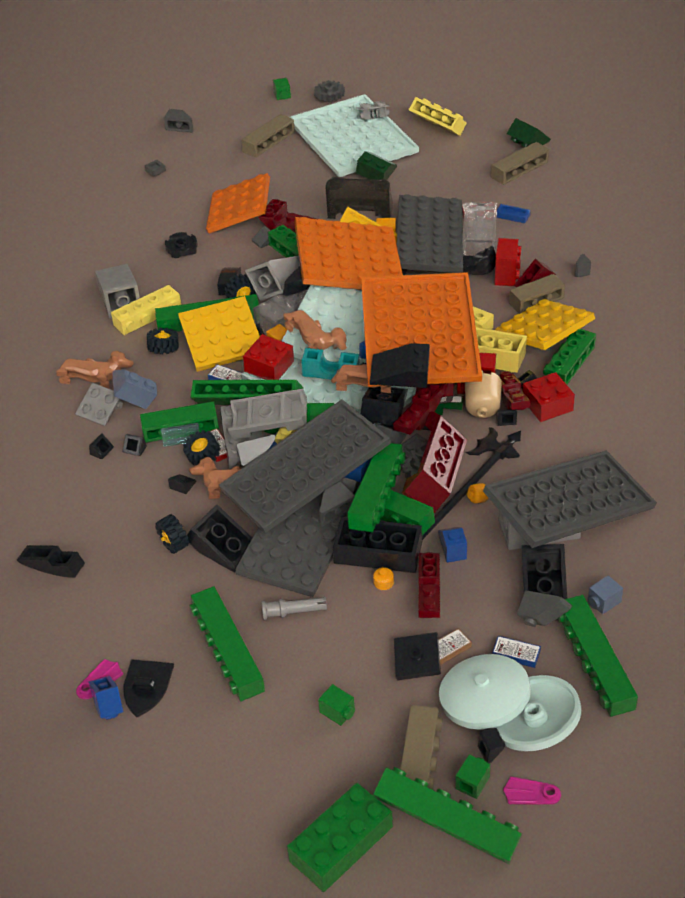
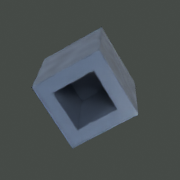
[588,576,623,614]

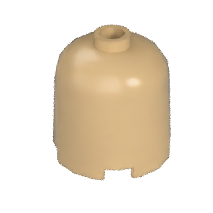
[465,371,502,418]

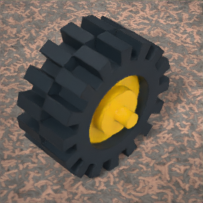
[225,274,256,298]
[147,328,179,354]
[183,430,221,465]
[155,514,189,554]

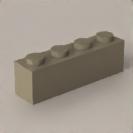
[242,114,295,158]
[491,142,549,185]
[401,705,443,790]

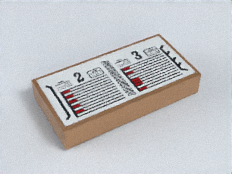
[439,628,472,665]

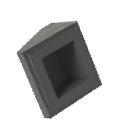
[252,226,271,248]

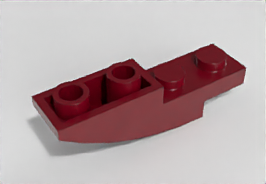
[498,371,530,410]
[393,383,447,435]
[418,552,440,618]

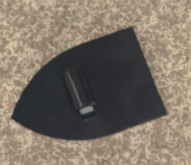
[124,660,174,717]

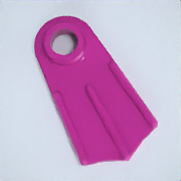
[76,659,123,700]
[503,777,561,805]

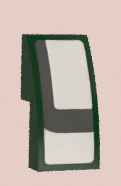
[435,396,464,415]

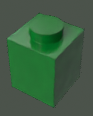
[273,77,291,100]
[318,684,355,726]
[455,754,490,799]

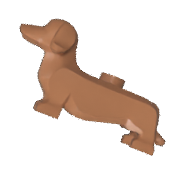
[283,310,347,350]
[56,351,133,389]
[331,364,391,393]
[189,457,242,499]

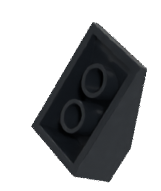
[370,343,430,388]
[360,386,408,427]
[187,505,253,573]
[522,544,567,599]

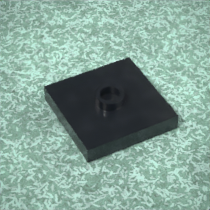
[394,632,441,681]

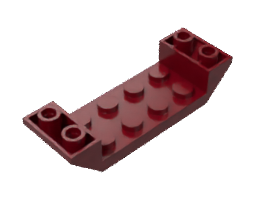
[259,199,340,233]
[402,411,467,513]

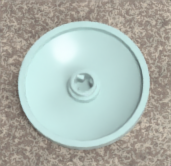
[439,654,531,729]
[491,675,581,751]

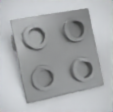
[356,101,389,120]
[75,383,123,426]

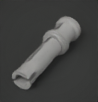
[261,596,327,620]

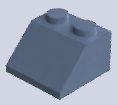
[112,370,157,409]

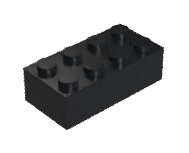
[333,517,422,573]

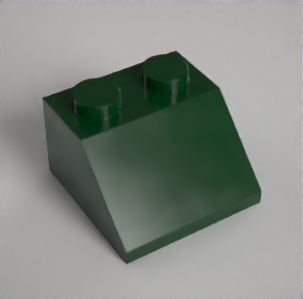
[507,118,551,147]
[356,151,397,186]

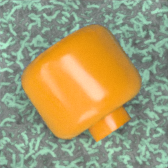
[467,483,488,504]
[373,567,394,590]

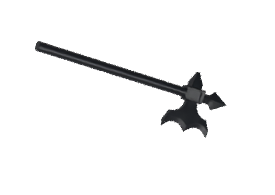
[422,427,521,540]

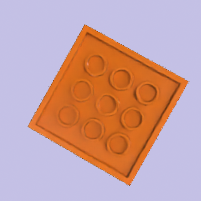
[206,173,270,233]

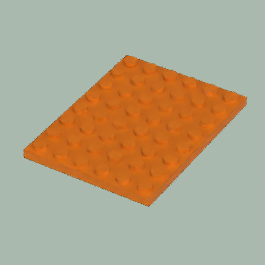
[361,272,482,387]

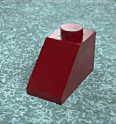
[514,259,556,287]

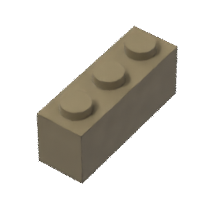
[509,274,565,314]

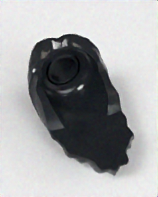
[463,246,496,275]

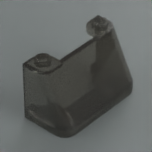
[326,177,393,219]

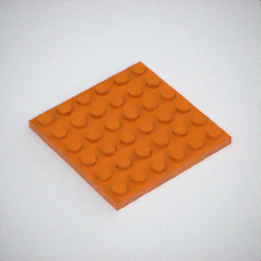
[294,217,403,290]

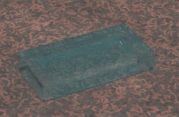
[161,423,200,447]

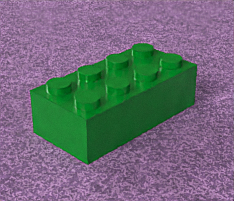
[287,783,393,892]

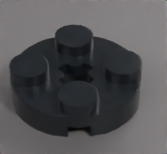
[165,232,198,259]

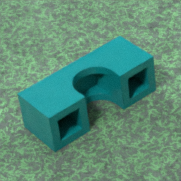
[302,348,360,380]

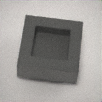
[145,160,166,176]

